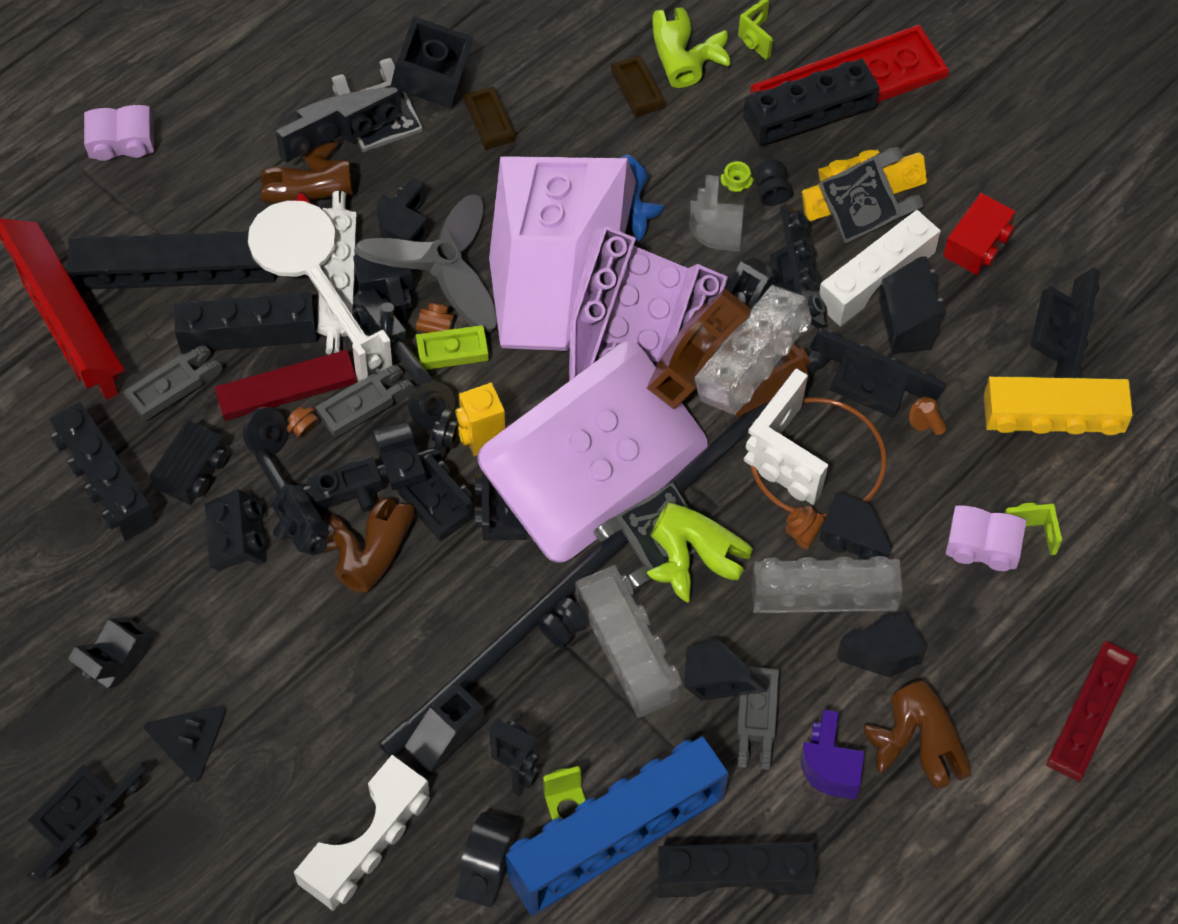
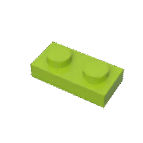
[416,325,489,370]

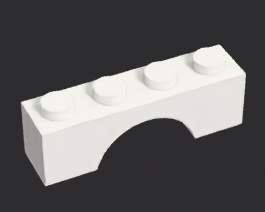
[819,210,941,326]
[294,755,430,911]

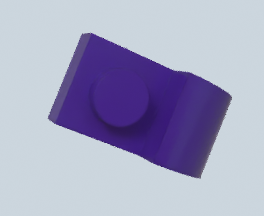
[800,710,864,800]

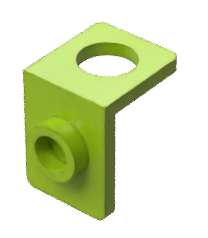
[738,0,773,60]
[1004,503,1062,555]
[543,766,585,820]

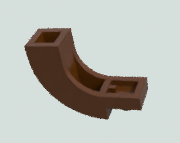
[647,288,751,409]

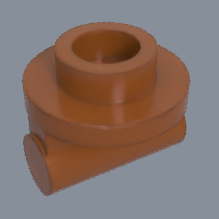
[416,302,454,333]
[909,397,946,435]
[786,506,825,549]

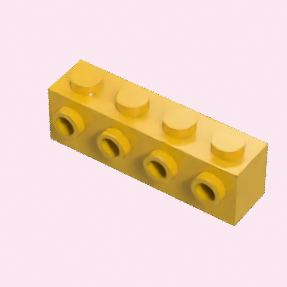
[984,377,1133,435]

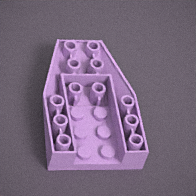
[489,157,636,351]
[569,225,727,381]

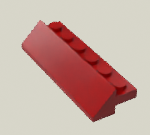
[0,218,125,400]

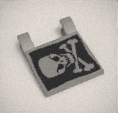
[332,58,423,152]

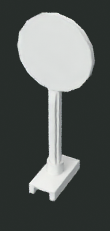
[248,201,392,382]

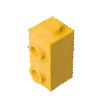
[455,382,505,457]

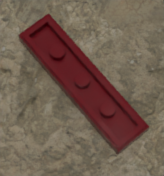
[214,350,357,421]
[1045,641,1139,782]

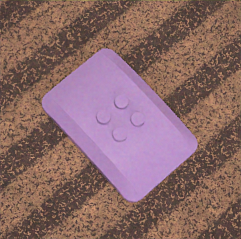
[478,342,708,563]

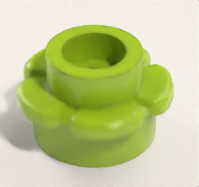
[721,161,753,192]

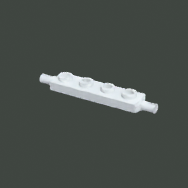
[316,191,356,355]

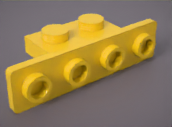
[802,150,927,221]

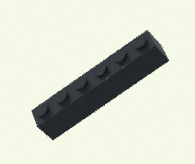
[67,231,275,290]

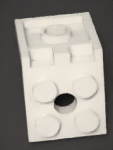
[744,368,828,505]

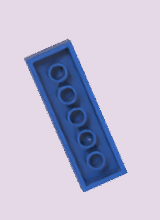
[506,736,728,917]

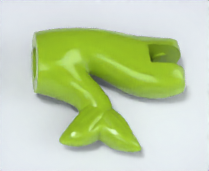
[652,7,730,88]
[647,502,753,602]

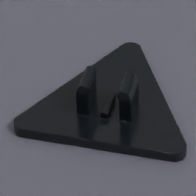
[144,706,226,782]

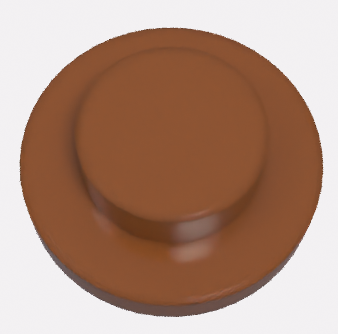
[286,406,319,438]

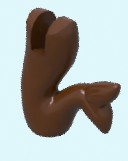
[260,140,353,204]
[323,497,415,593]
[864,681,971,790]

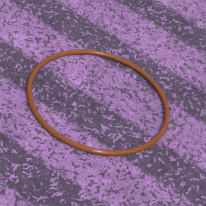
[750,397,887,518]

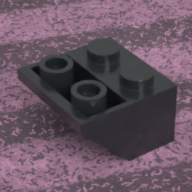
[878,256,945,354]

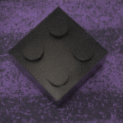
[390,16,474,108]

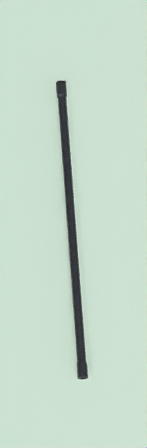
[378,350,832,757]

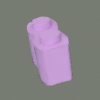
[84,105,154,161]
[946,506,1026,571]

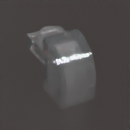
[689,175,744,251]

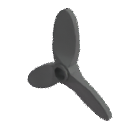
[354,194,497,333]

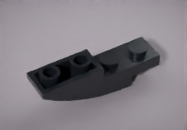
[276,87,402,163]

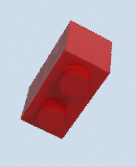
[943,193,1016,275]

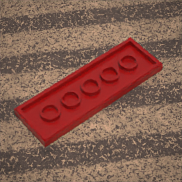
[750,25,949,103]

